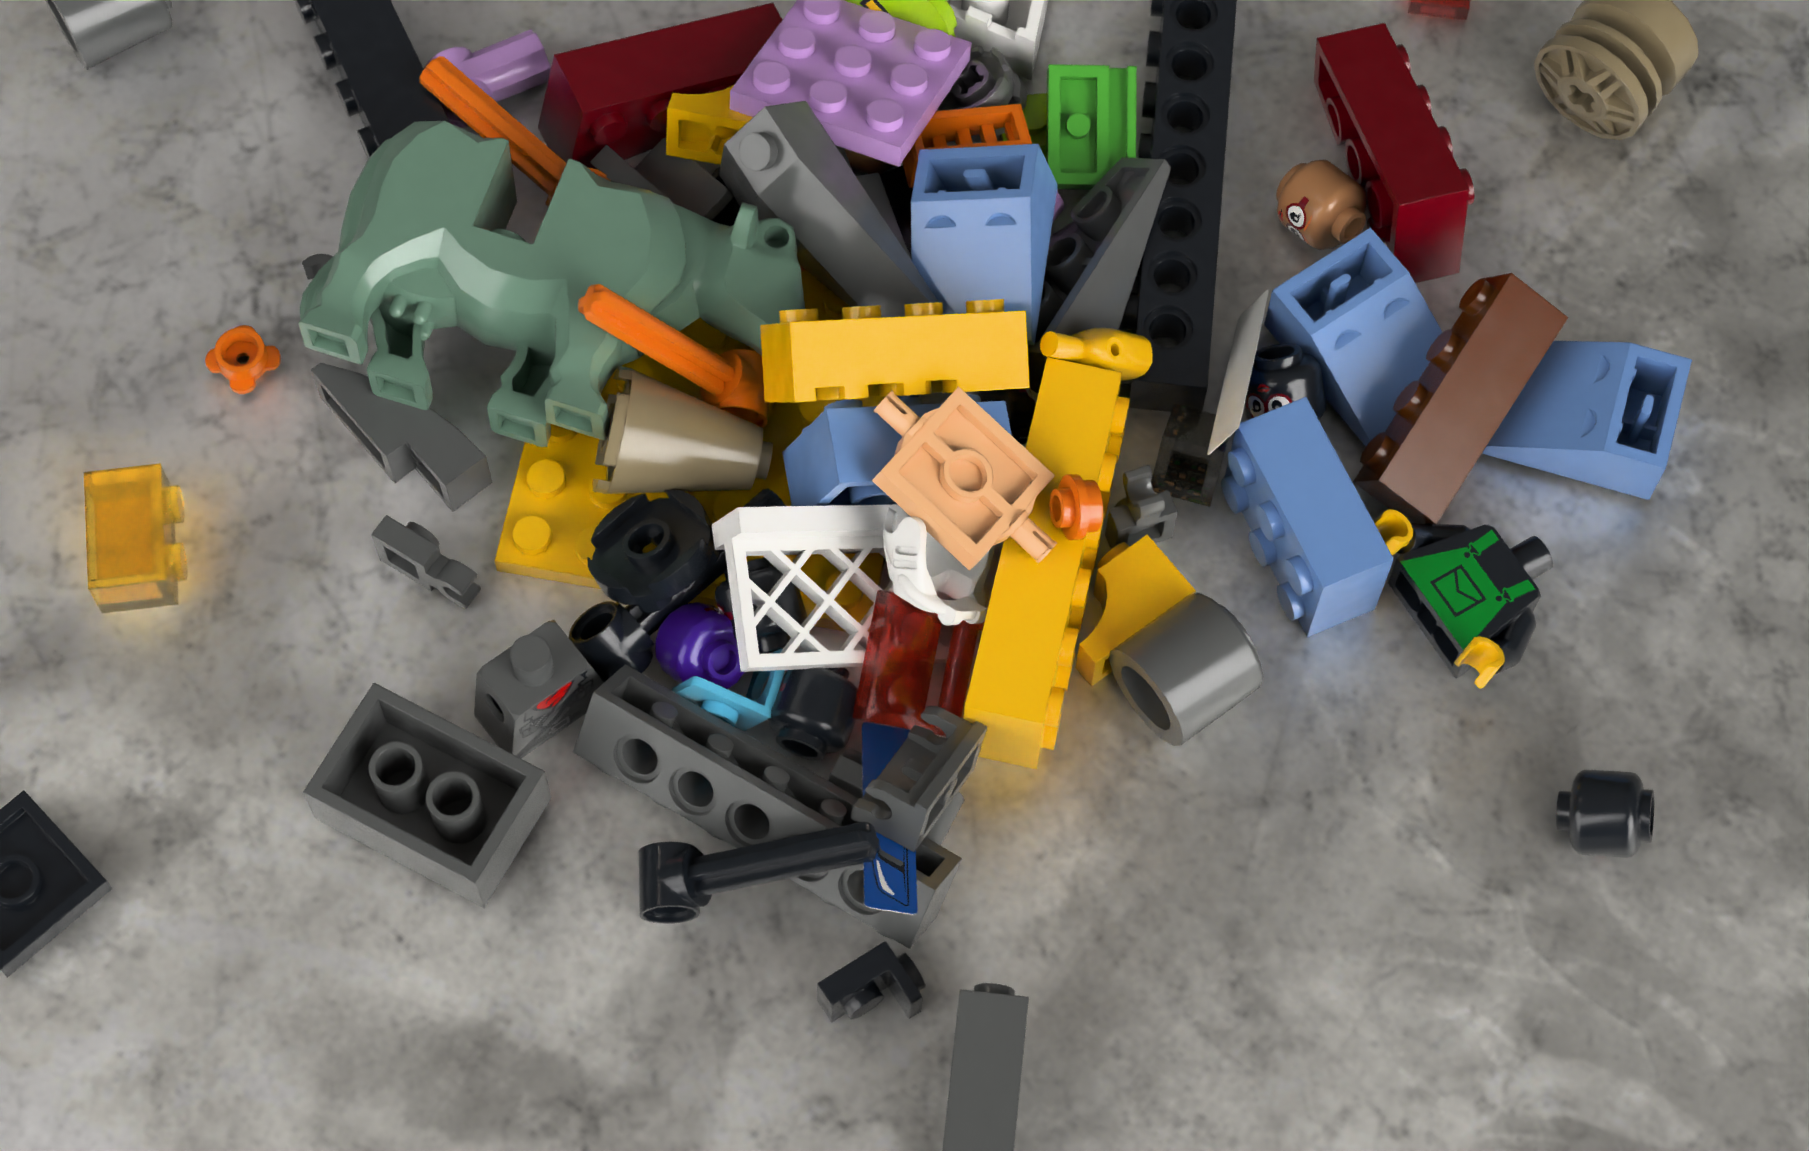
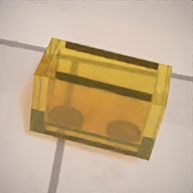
[84,463,188,613]

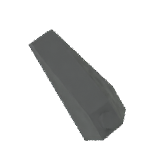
[719,101,938,318]
[1027,157,1171,394]

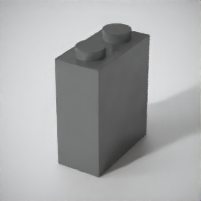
[942,983,1029,1151]

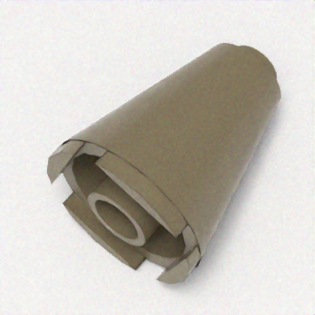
[593,366,773,494]

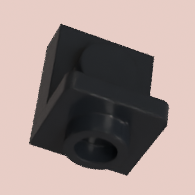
[817,941,926,1022]

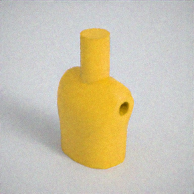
[1040,328,1152,380]

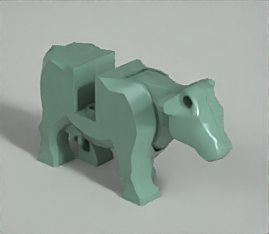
[298,121,806,447]

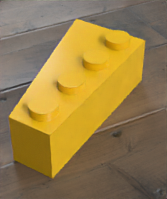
[760,299,1030,403]

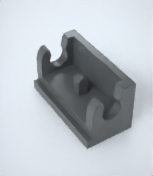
[850,706,988,852]

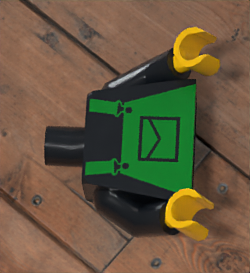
[1374,509,1553,688]

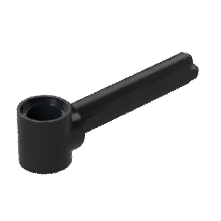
[569,488,786,682]
[639,822,880,924]

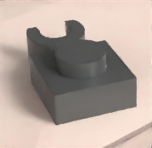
[371,515,481,609]

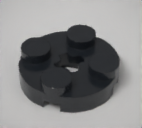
[587,489,720,613]

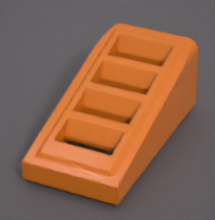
[902,104,1032,188]

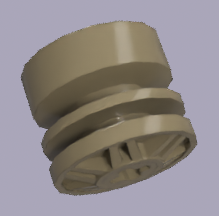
[1534,0,1699,140]

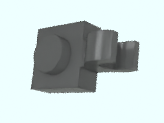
[1105,465,1178,549]

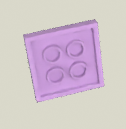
[729,0,972,167]

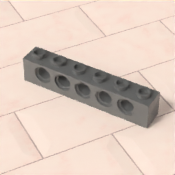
[573,664,962,949]

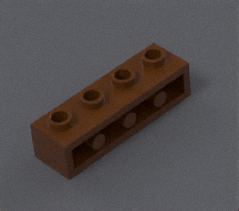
[1353,273,1568,524]

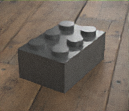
[303,683,552,908]

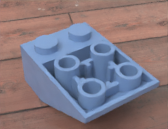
[911,144,1058,345]
[1264,227,1443,446]
[1482,341,1692,500]

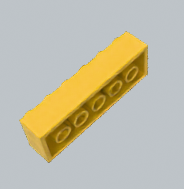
[964,357,1130,769]

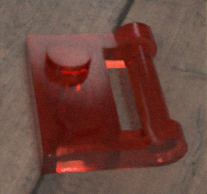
[853,590,985,736]

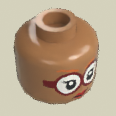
[1276,159,1367,250]

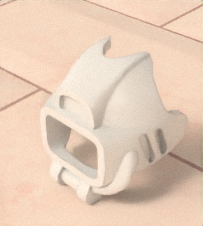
[883,507,995,626]

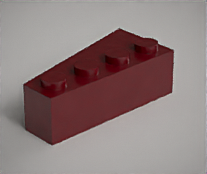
[538,3,782,169]
[1314,23,1475,283]

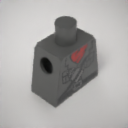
[474,620,604,759]

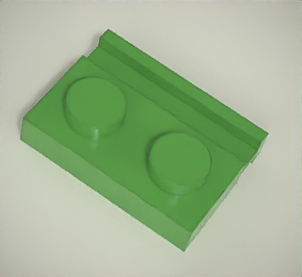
[1046,64,1137,190]

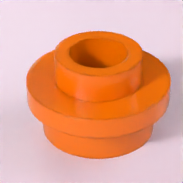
[1050,474,1103,540]

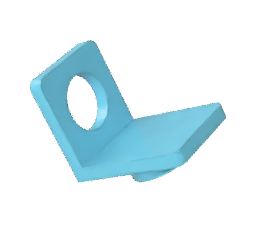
[672,648,785,731]

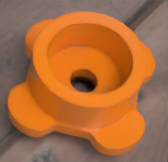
[205,325,281,394]

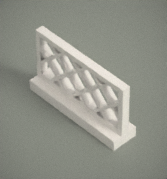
[712,504,979,672]

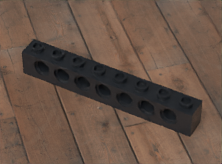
[1121,0,1237,415]

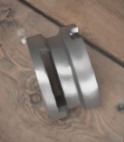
[938,46,1027,143]

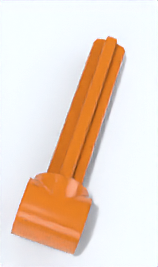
[419,56,610,207]
[578,284,769,428]

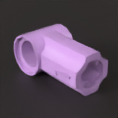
[424,29,551,128]

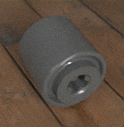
[45,0,172,69]
[1109,593,1263,746]

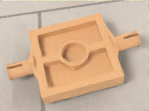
[872,387,1057,571]

